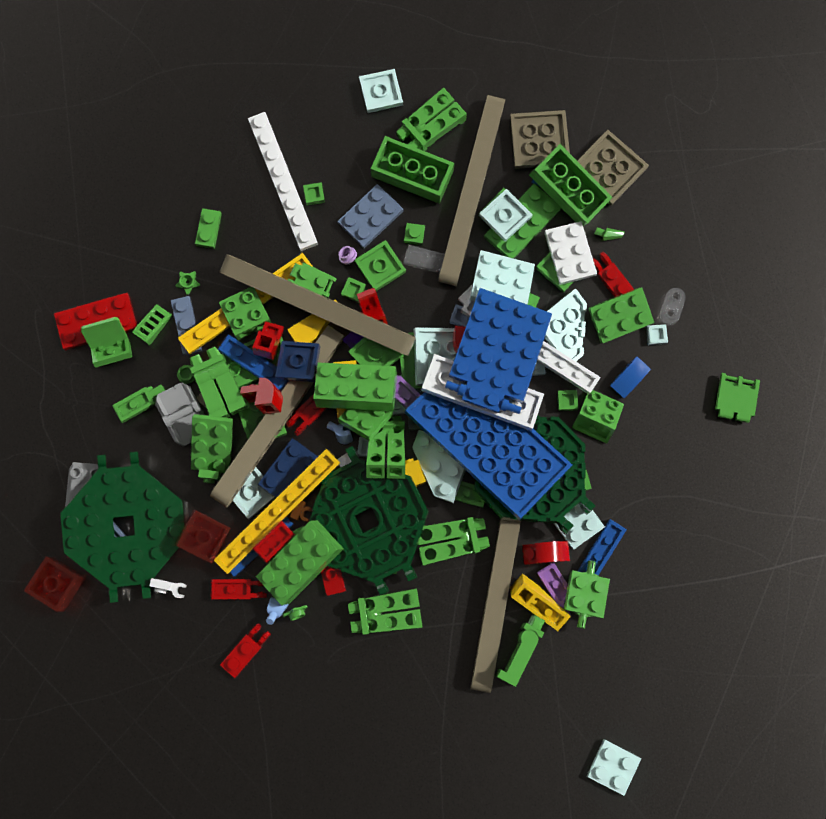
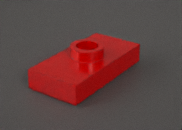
[253,520,295,563]
[321,566,346,596]

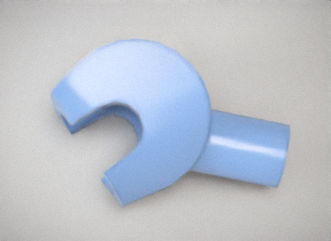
[327,421,353,444]
[266,597,289,625]

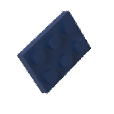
[258,438,318,498]

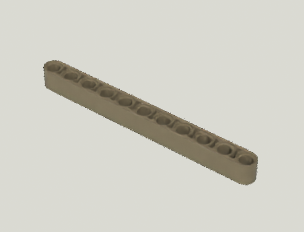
[438,95,506,286]
[220,254,416,355]
[210,325,345,507]
[471,519,521,693]

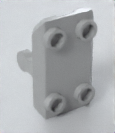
[155,382,205,446]
[65,462,98,507]

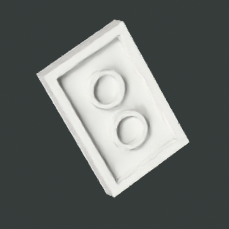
[544,221,597,285]

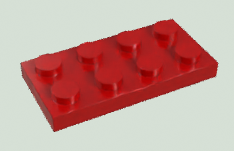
[54,293,137,350]

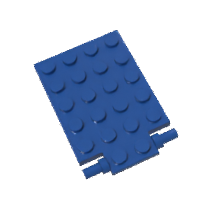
[445,288,552,414]

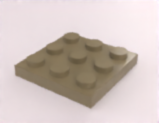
[510,110,570,169]
[578,130,649,206]

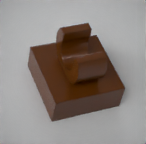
[290,501,313,522]

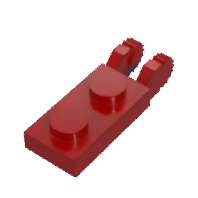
[593,252,634,297]
[286,394,327,436]
[211,579,267,599]
[220,623,271,678]

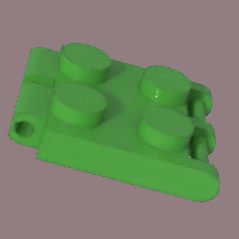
[288,262,337,298]
[715,373,760,423]

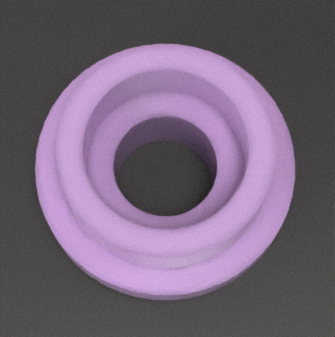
[338,246,357,264]

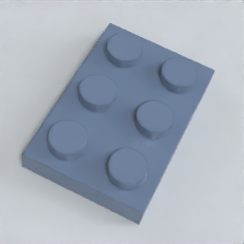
[338,184,403,249]

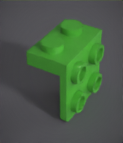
[81,317,132,368]

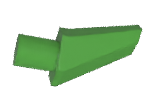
[595,227,625,241]

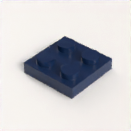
[275,341,321,382]

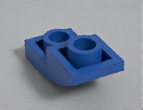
[610,356,651,398]

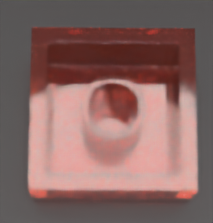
[174,510,230,564]
[24,556,86,612]

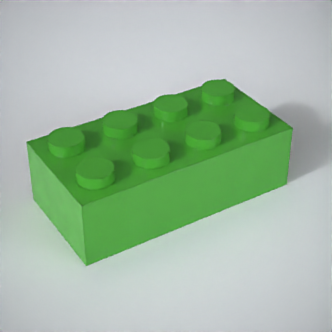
[371,136,454,204]
[529,144,613,226]
[314,362,397,411]
[256,520,344,606]

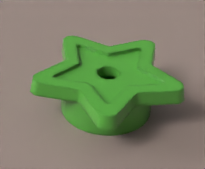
[176,271,200,294]
[283,605,307,621]

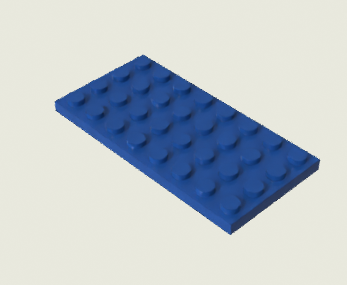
[404,392,572,520]

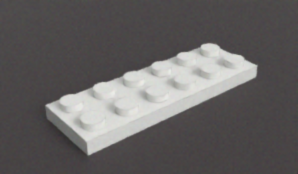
[421,354,544,431]

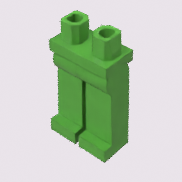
[396,88,467,151]
[190,347,249,418]
[366,416,405,479]
[418,517,490,566]
[348,589,422,635]
[494,615,545,687]

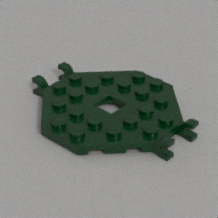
[474,415,595,535]
[308,446,429,595]
[61,452,186,603]

